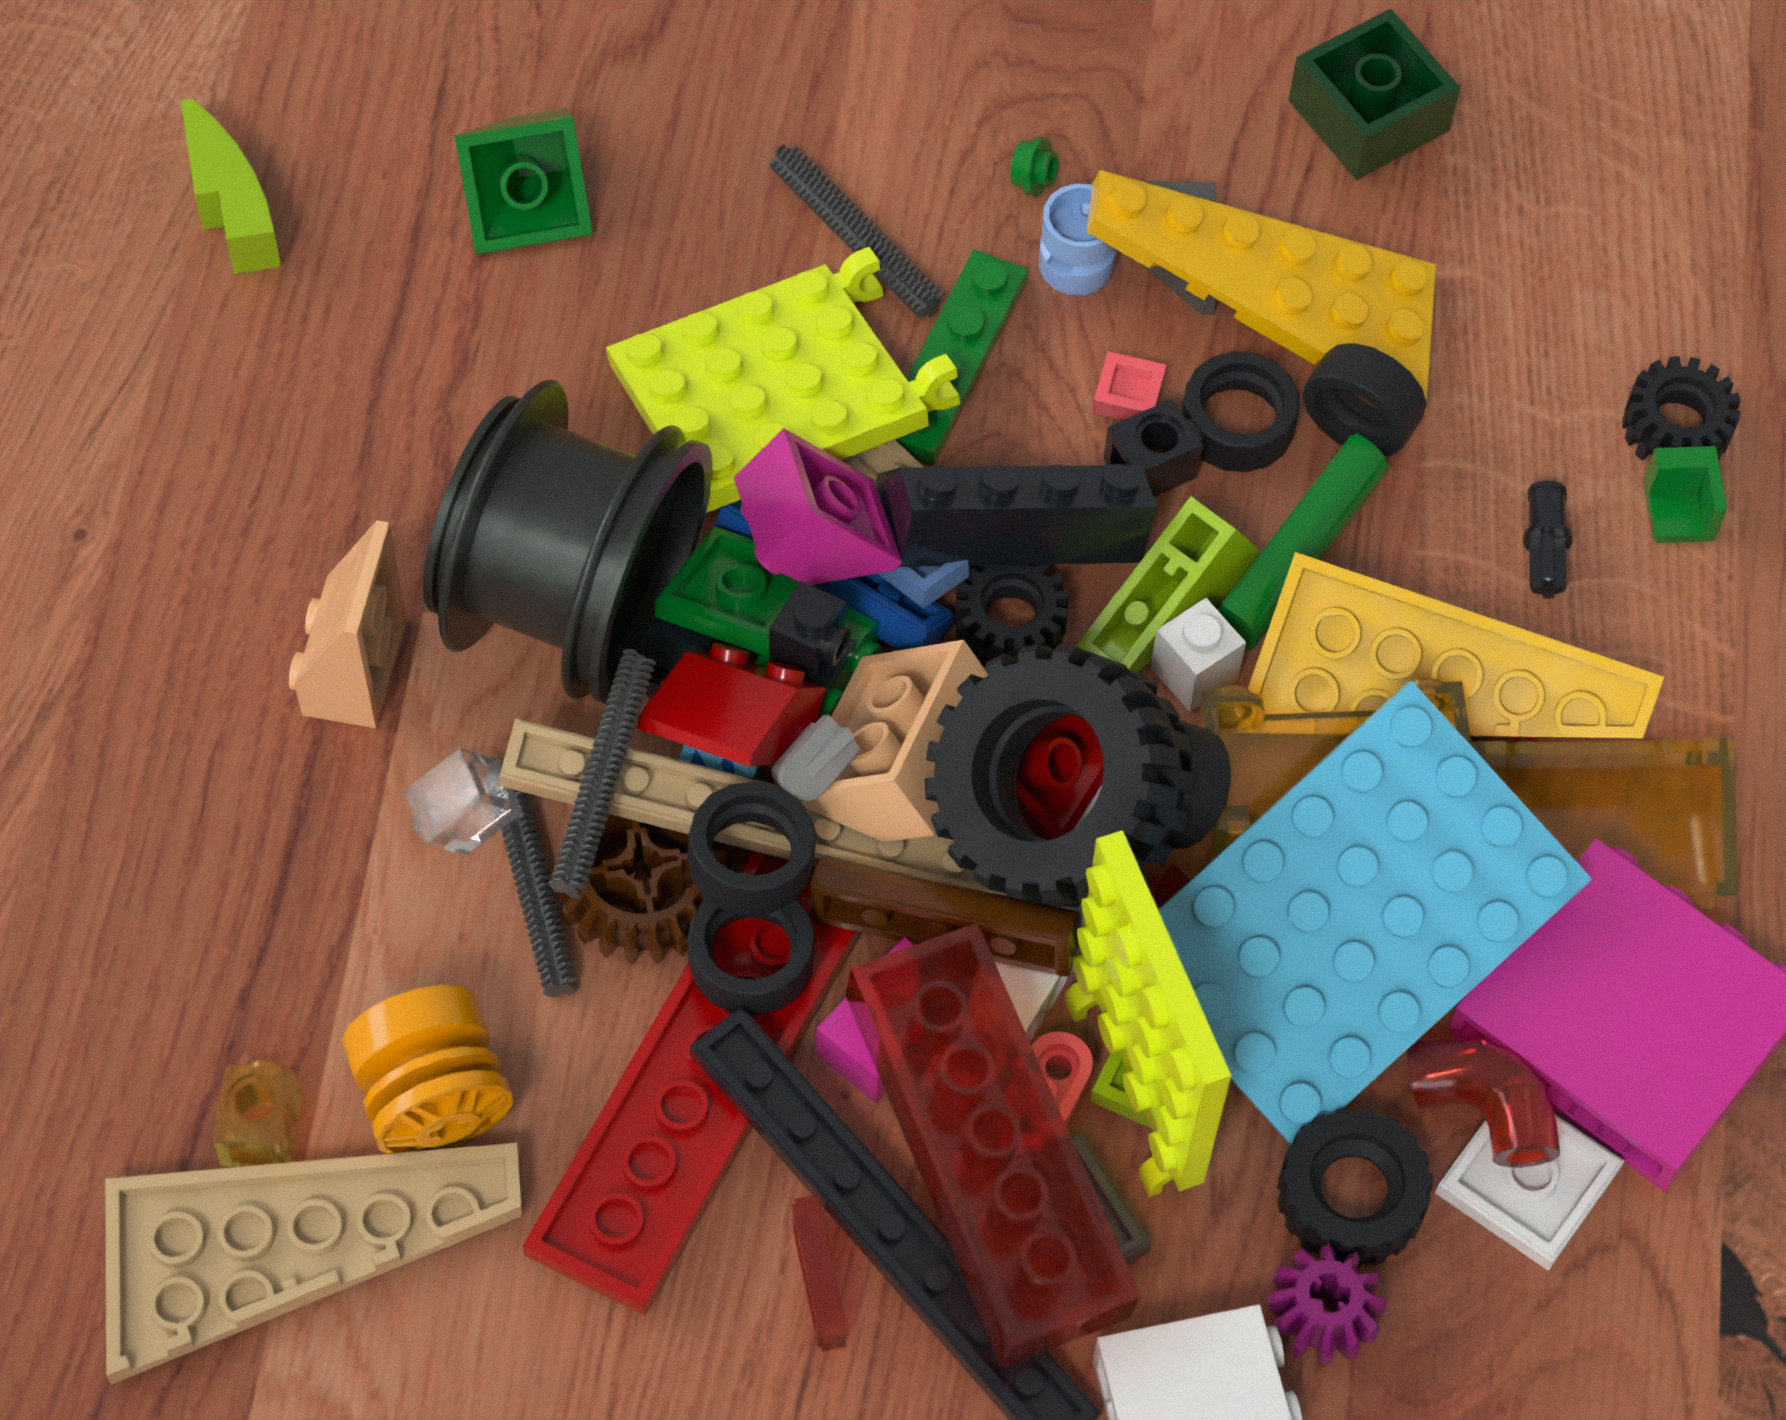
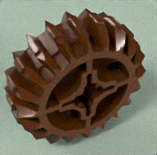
[555,814,731,965]

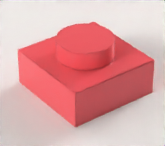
[1092,351,1167,420]

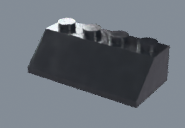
[876,464,1157,567]

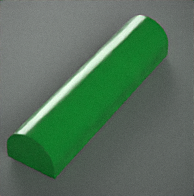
[1218,432,1388,650]

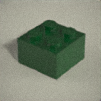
[1288,8,1460,180]

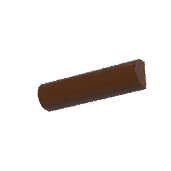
[810,856,1082,977]

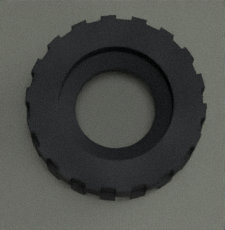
[1277,1108,1433,1268]

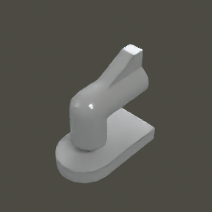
[772,715,861,802]

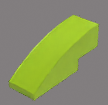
[180,98,282,274]

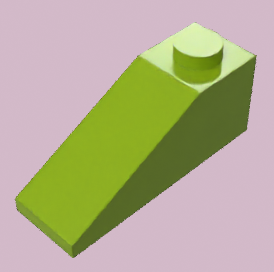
[1076,496,1261,673]

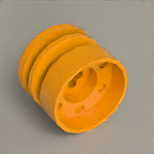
[341,984,513,1154]

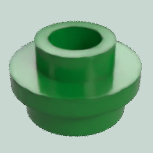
[1010,137,1059,197]

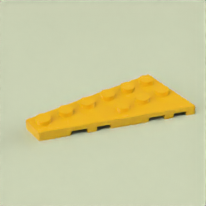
[1086,170,1436,415]
[1232,552,1664,738]

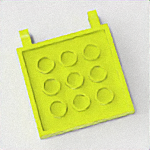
[606,247,960,513]
[1064,830,1231,1197]

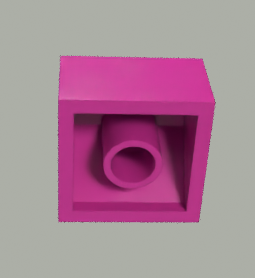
[734,428,902,585]

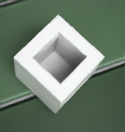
[1150,598,1246,712]

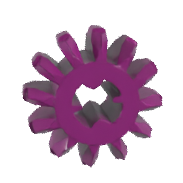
[1266,1243,1386,1367]

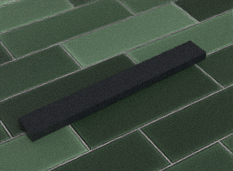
[689,1006,1102,1420]

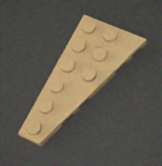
[105,1143,523,1385]

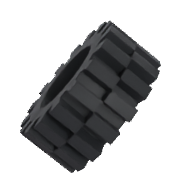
[1622,356,1741,461]
[954,564,1069,668]

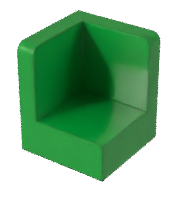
[1643,446,1727,543]

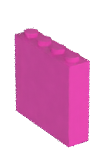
[1448,838,1786,1192]

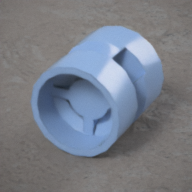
[1039,183,1116,296]

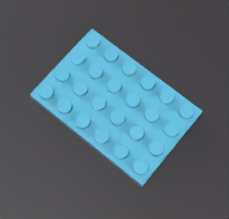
[1158,680,1592,1147]

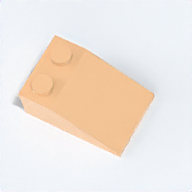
[289,520,407,728]

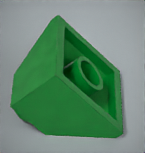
[454,108,593,254]

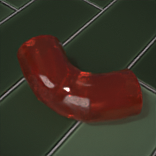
[1407,1038,1560,1168]

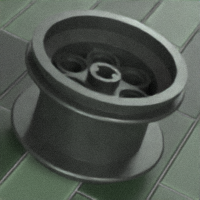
[423,379,712,705]

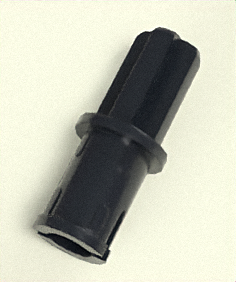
[1523,480,1573,599]

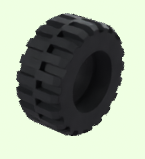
[924,644,1195,908]

